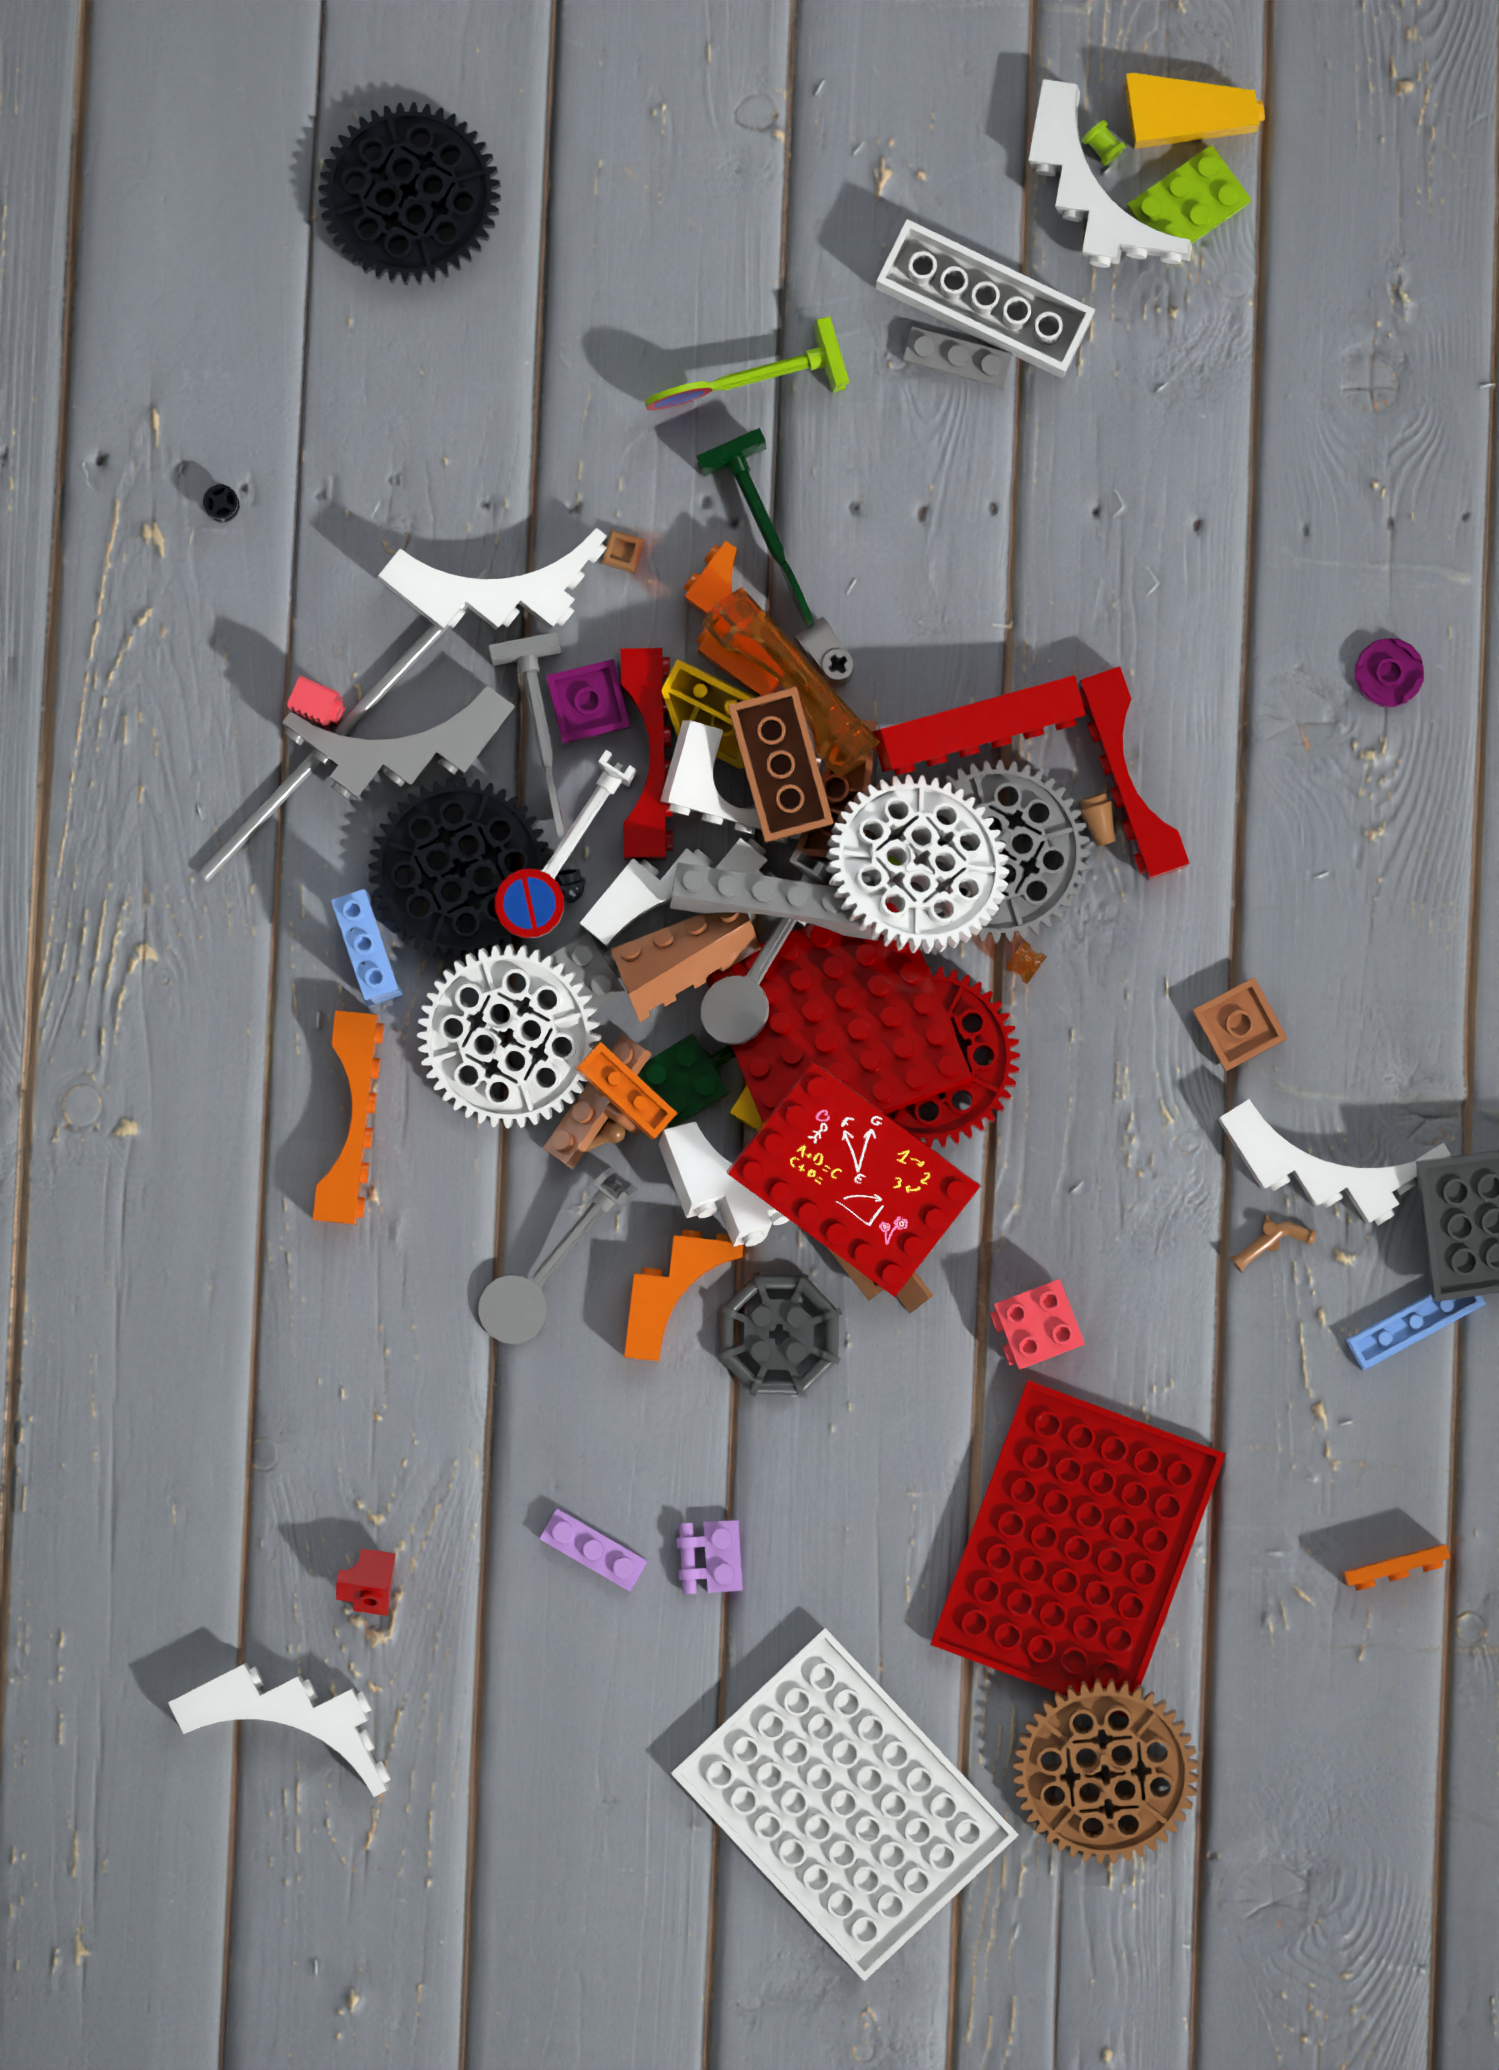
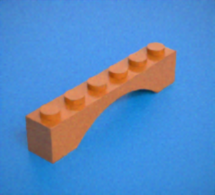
[313,1010,385,1225]

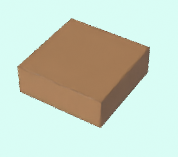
[601,529,645,574]

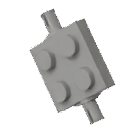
[523,931,625,1011]

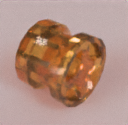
[1004,940,1047,984]

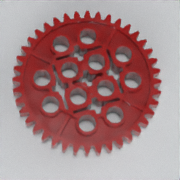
[886,966,1020,1149]

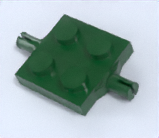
[637,1033,736,1128]

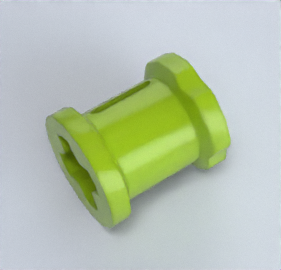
[1081,120,1127,167]

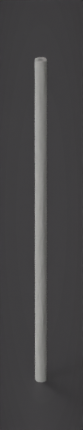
[198,569,494,882]

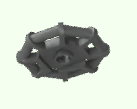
[716,1272,842,1398]

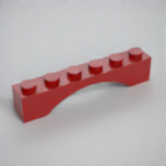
[620,648,673,861]
[1079,666,1190,880]

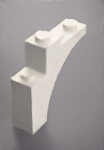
[658,1121,790,1247]

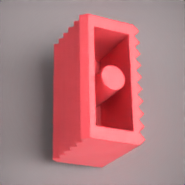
[287,676,346,730]

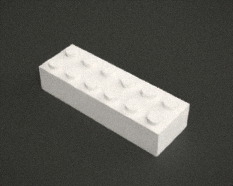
[876,219,1095,379]

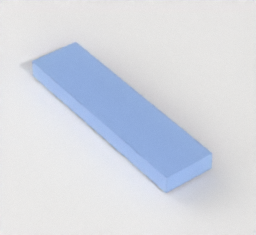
[1345,1293,1486,1371]

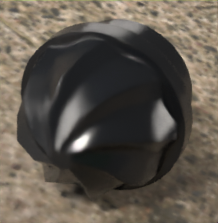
[555,869,586,903]

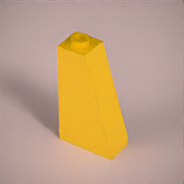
[1124,73,1265,149]

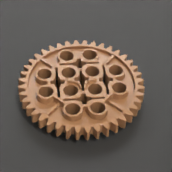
[1013,1679,1199,1864]

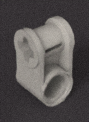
[794,617,854,685]

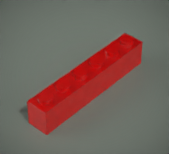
[871,675,1086,776]

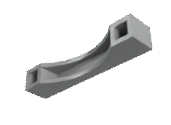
[670,862,879,941]

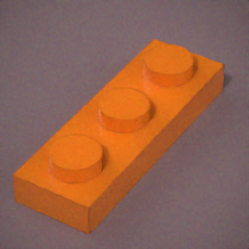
[575,1042,677,1140]
[1341,1544,1451,1591]

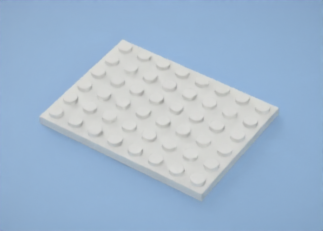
[671,1628,1019,1981]

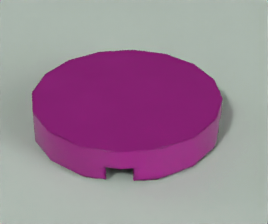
[1354,638,1424,708]

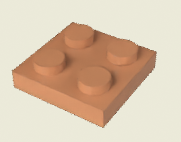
[1192,977,1288,1072]

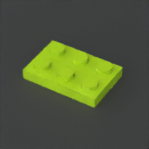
[1126,144,1252,245]

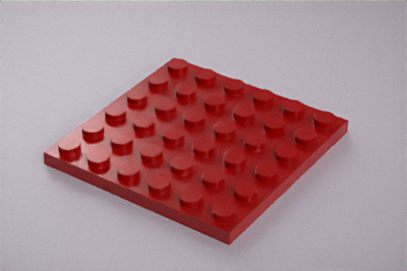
[706,902,973,1124]

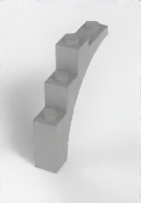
[282,685,515,799]

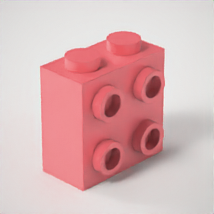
[989,1279,1085,1370]

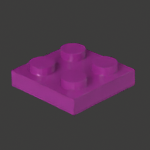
[546,659,631,744]

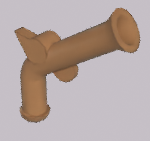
[1229,1214,1316,1273]

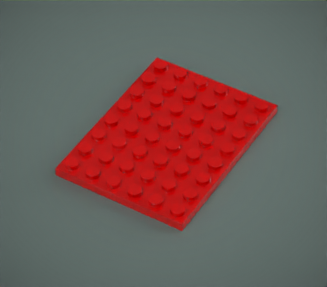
[930,1380,1226,1719]

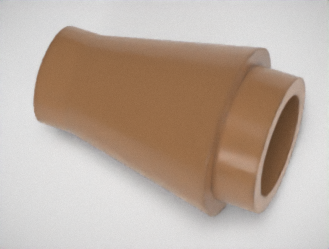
[1078,793,1116,846]

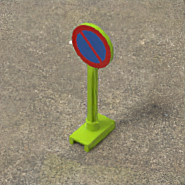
[644,316,850,410]

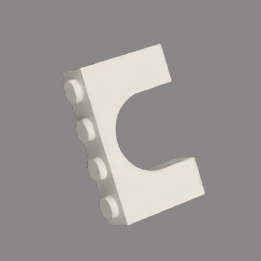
[660,720,822,844]

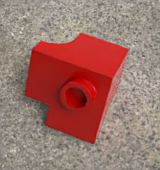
[336,1548,396,1616]

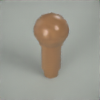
[585,1120,626,1153]

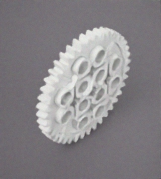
[826,774,1009,954]
[417,944,601,1128]

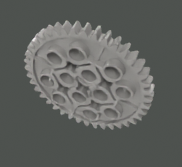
[912,760,1090,944]

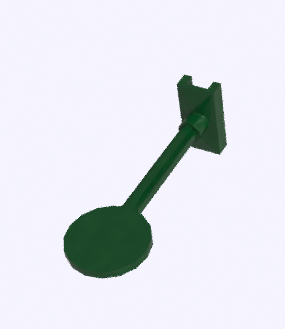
[696,428,814,627]

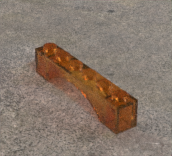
[701,587,881,778]

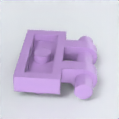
[676,1520,743,1594]

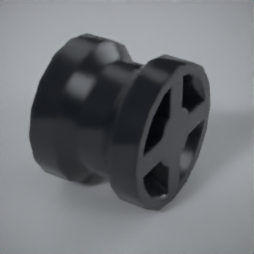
[203,484,240,523]

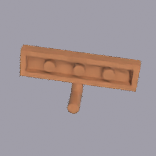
[542,1033,652,1169]

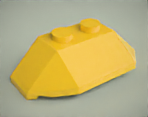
[661,659,757,769]

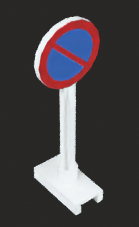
[495,750,637,938]

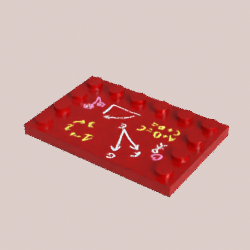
[726,1060,981,1297]

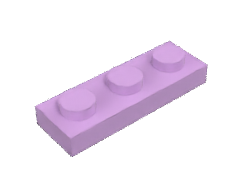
[539,1508,648,1592]

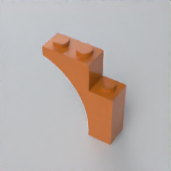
[683,540,786,697]
[624,1229,744,1362]

